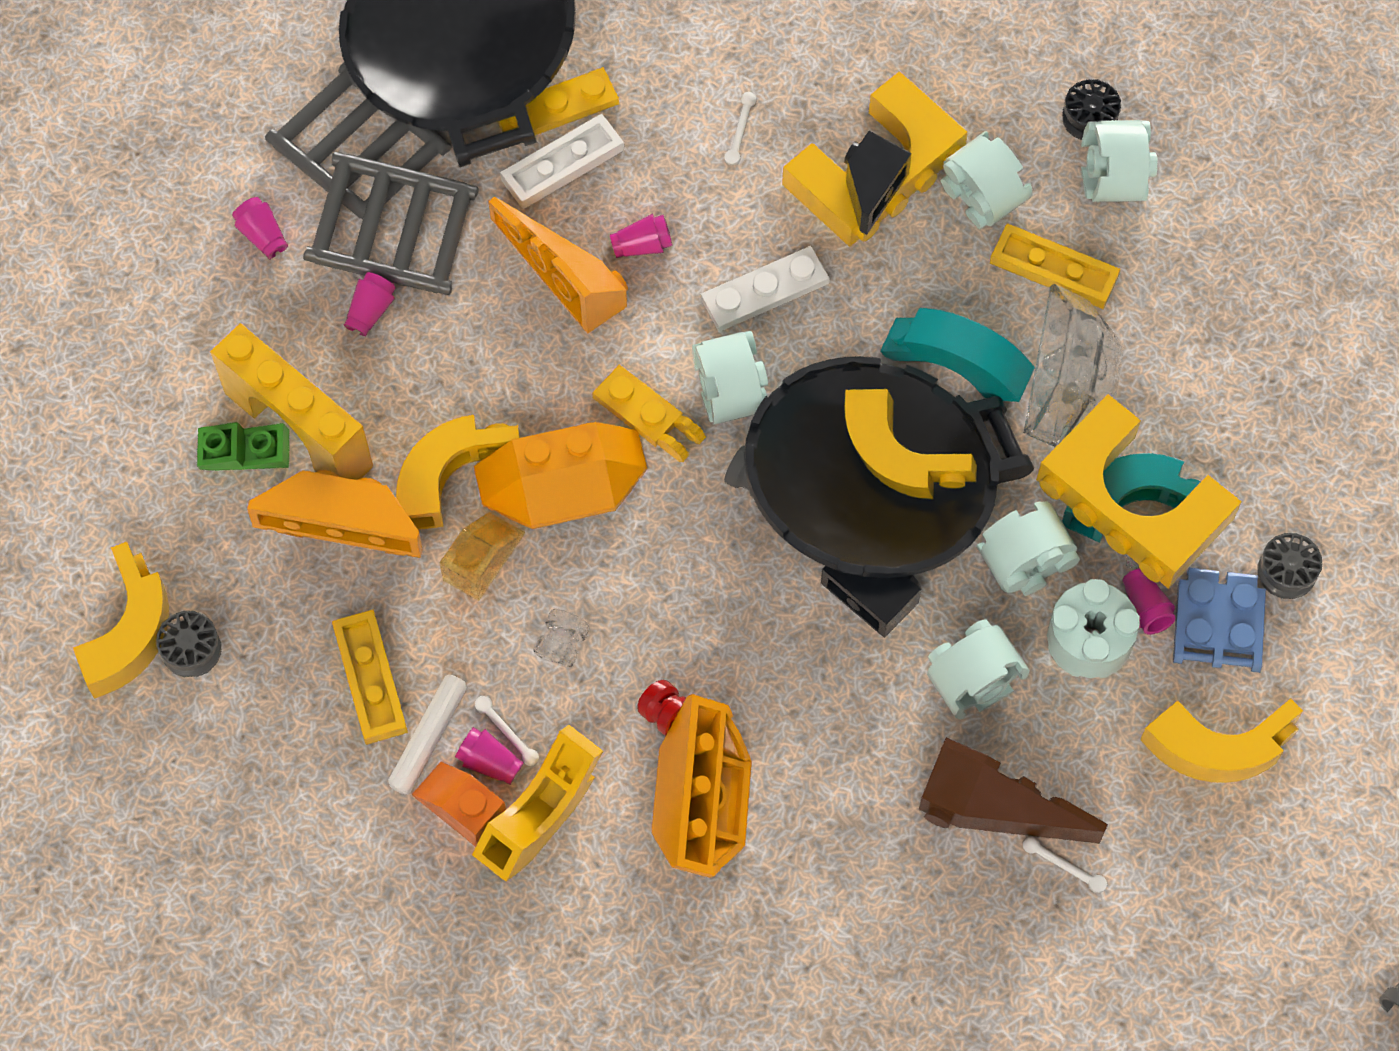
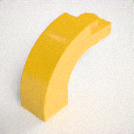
[845,389,977,499]
[396,415,520,530]
[73,542,169,699]
[1140,698,1303,783]
[472,725,604,882]

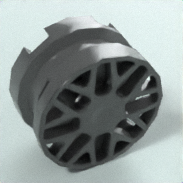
[1257,533,1322,599]
[156,611,221,678]

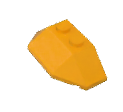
[474,421,647,529]
[247,470,423,558]
[651,694,752,878]

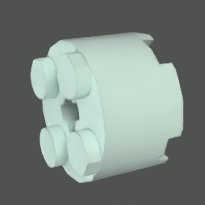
[1081,120,1158,202]
[941,131,1033,230]
[692,330,768,424]
[976,501,1080,596]
[1047,579,1139,678]
[927,619,1030,720]

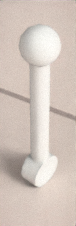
[724,92,757,165]
[475,696,539,766]
[1023,836,1107,893]

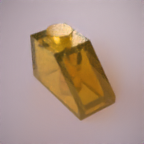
[439,512,525,601]

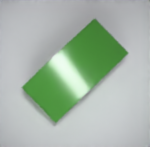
[197,422,289,471]

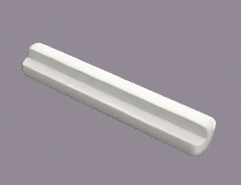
[388,674,466,795]

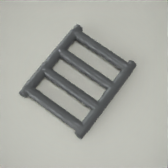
[265,62,452,220]
[303,152,479,296]

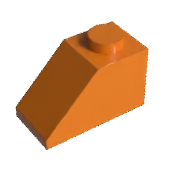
[412,762,506,847]

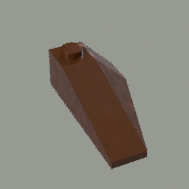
[919,737,1108,844]

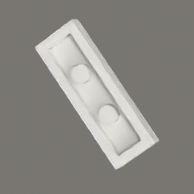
[500,113,624,209]
[701,246,830,332]

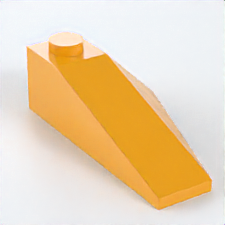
[488,197,628,334]

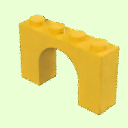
[782,71,968,247]
[210,323,374,480]
[1036,394,1242,589]

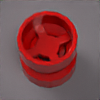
[637,679,686,736]

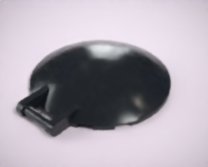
[339,0,576,167]
[744,356,1034,578]

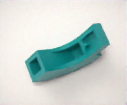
[880,308,1035,402]
[1062,453,1201,543]

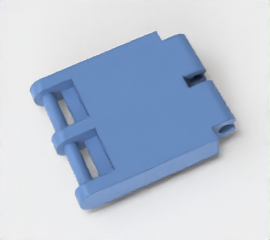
[1173,567,1266,673]

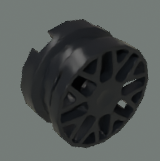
[1062,79,1121,140]

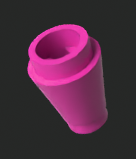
[232,197,288,259]
[610,213,673,258]
[344,272,396,337]
[1122,568,1175,635]
[455,727,524,785]

